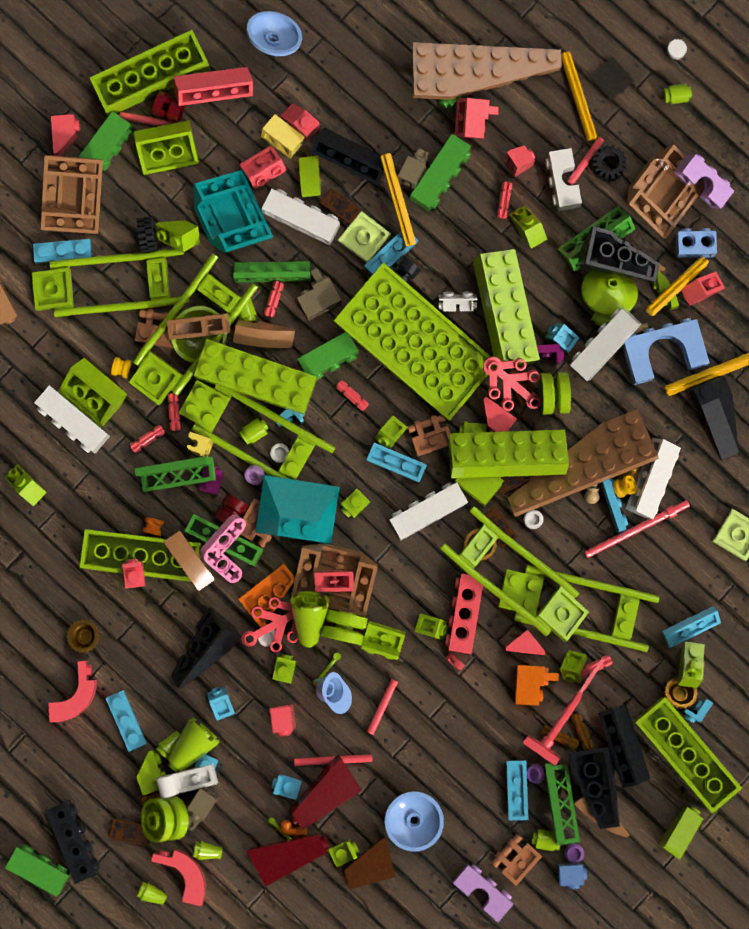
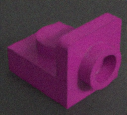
[537,344,564,365]
[199,466,224,495]

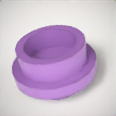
[527,764,546,784]
[564,844,584,864]

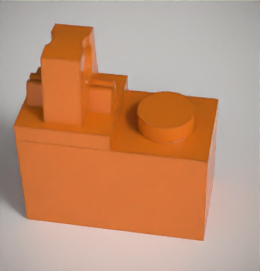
[514,665,559,706]

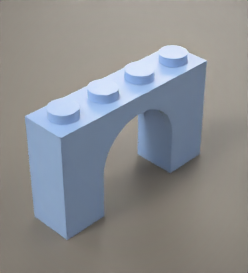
[622,318,710,385]

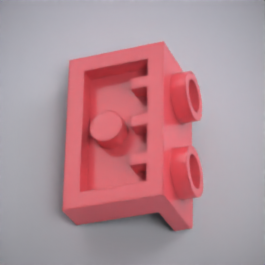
[239,145,286,189]

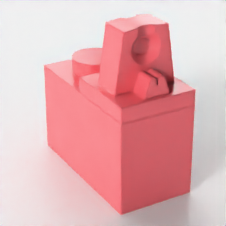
[455,98,499,138]

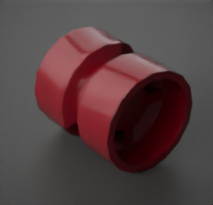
[152,91,185,123]
[214,494,248,526]

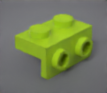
[361,621,406,660]

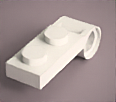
[156,764,218,798]

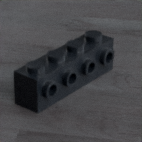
[311,127,385,185]
[598,704,651,788]
[45,800,100,884]

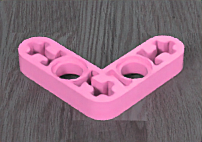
[200,514,246,583]

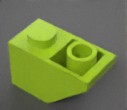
[509,205,548,248]
[156,220,200,252]
[5,464,47,506]
[137,749,167,796]

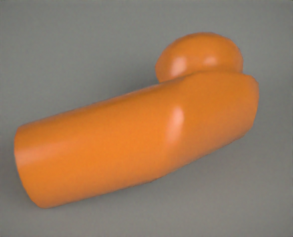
[280,820,307,836]

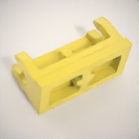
[261,115,305,159]
[187,432,213,457]

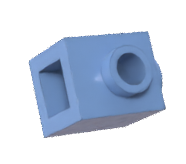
[557,863,587,889]

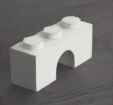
[545,148,582,211]

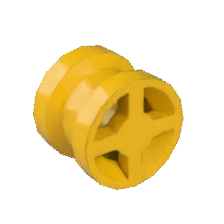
[111,357,131,379]
[613,475,637,498]

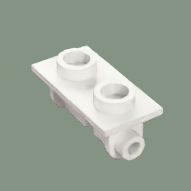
[439,291,477,312]

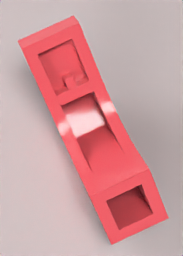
[48,661,97,723]
[151,849,206,906]

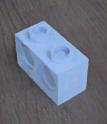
[675,228,717,258]

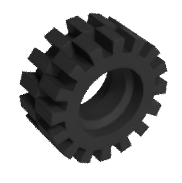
[591,145,627,182]
[136,216,157,252]

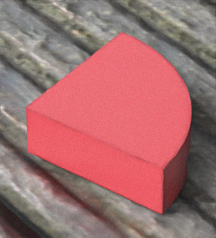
[446,652,465,670]

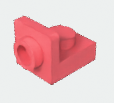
[122,559,146,589]

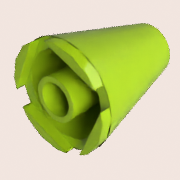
[290,591,329,648]
[168,717,220,772]

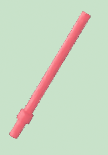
[584,500,690,558]

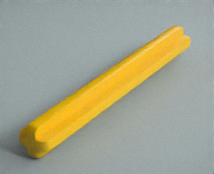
[561,51,597,141]
[380,153,416,247]
[646,256,709,316]
[664,353,749,396]

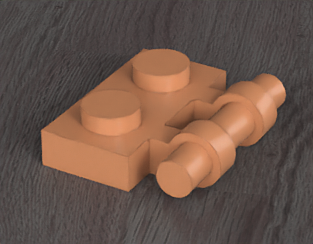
[135,309,177,349]
[407,415,450,457]
[240,498,272,548]
[491,834,542,886]

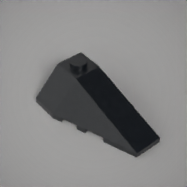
[577,226,660,282]

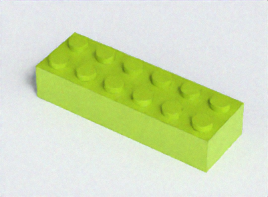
[90,30,210,116]
[473,249,540,367]
[194,339,317,415]
[448,430,569,478]
[80,529,202,582]
[633,697,742,814]

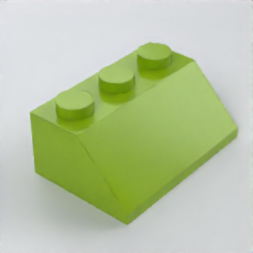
[134,120,199,175]
[58,358,127,428]

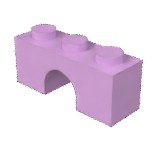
[674,154,734,209]
[452,863,513,922]

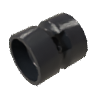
[391,255,420,284]

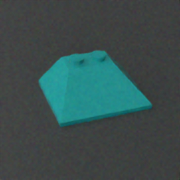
[193,170,273,253]
[255,475,340,544]

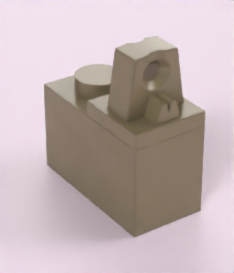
[398,148,429,192]
[297,268,342,321]
[187,787,220,831]

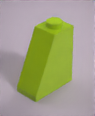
[658,806,703,859]

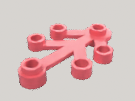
[483,357,542,411]
[241,597,298,652]

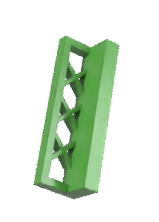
[557,206,635,272]
[233,261,311,283]
[135,456,216,492]
[544,763,580,845]

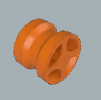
[142,517,164,536]

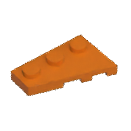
[238,563,295,627]

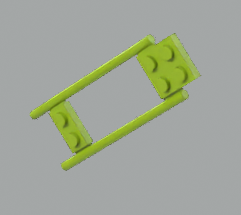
[32,248,189,317]
[128,253,258,405]
[179,379,336,480]
[440,506,589,642]
[497,565,660,652]

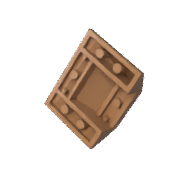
[627,144,705,240]
[41,155,103,234]
[291,543,378,617]

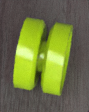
[539,372,571,415]
[321,610,368,646]
[141,796,189,843]

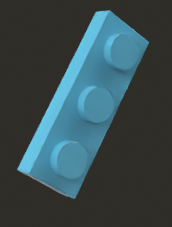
[364,231,418,275]
[33,239,92,264]
[366,443,427,483]
[601,478,628,533]
[662,606,721,648]
[106,690,147,752]
[506,760,528,820]

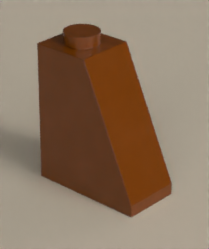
[342,837,395,889]

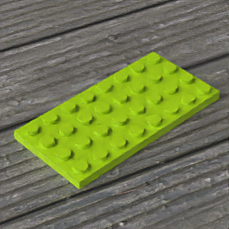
[333,262,496,421]

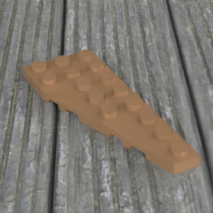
[412,42,561,100]
[508,409,659,517]

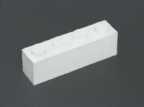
[262,189,340,246]
[570,308,642,381]
[34,385,110,453]
[625,438,681,519]
[389,482,468,541]

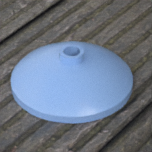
[246,11,302,56]
[385,791,444,851]

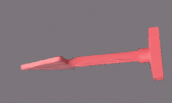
[523,657,606,766]

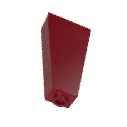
[290,754,362,830]
[247,832,330,887]

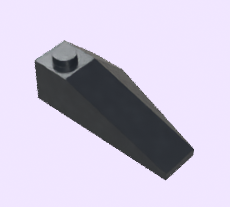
[689,376,739,461]
[171,607,241,689]
[569,747,620,829]

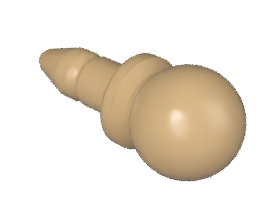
[584,484,600,504]

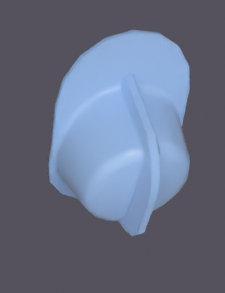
[315,672,352,714]

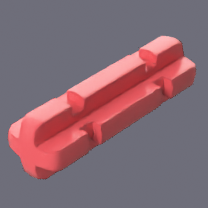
[497,182,512,219]
[264,281,284,318]
[336,380,369,411]
[168,393,181,431]
[130,425,165,453]
[581,655,612,679]

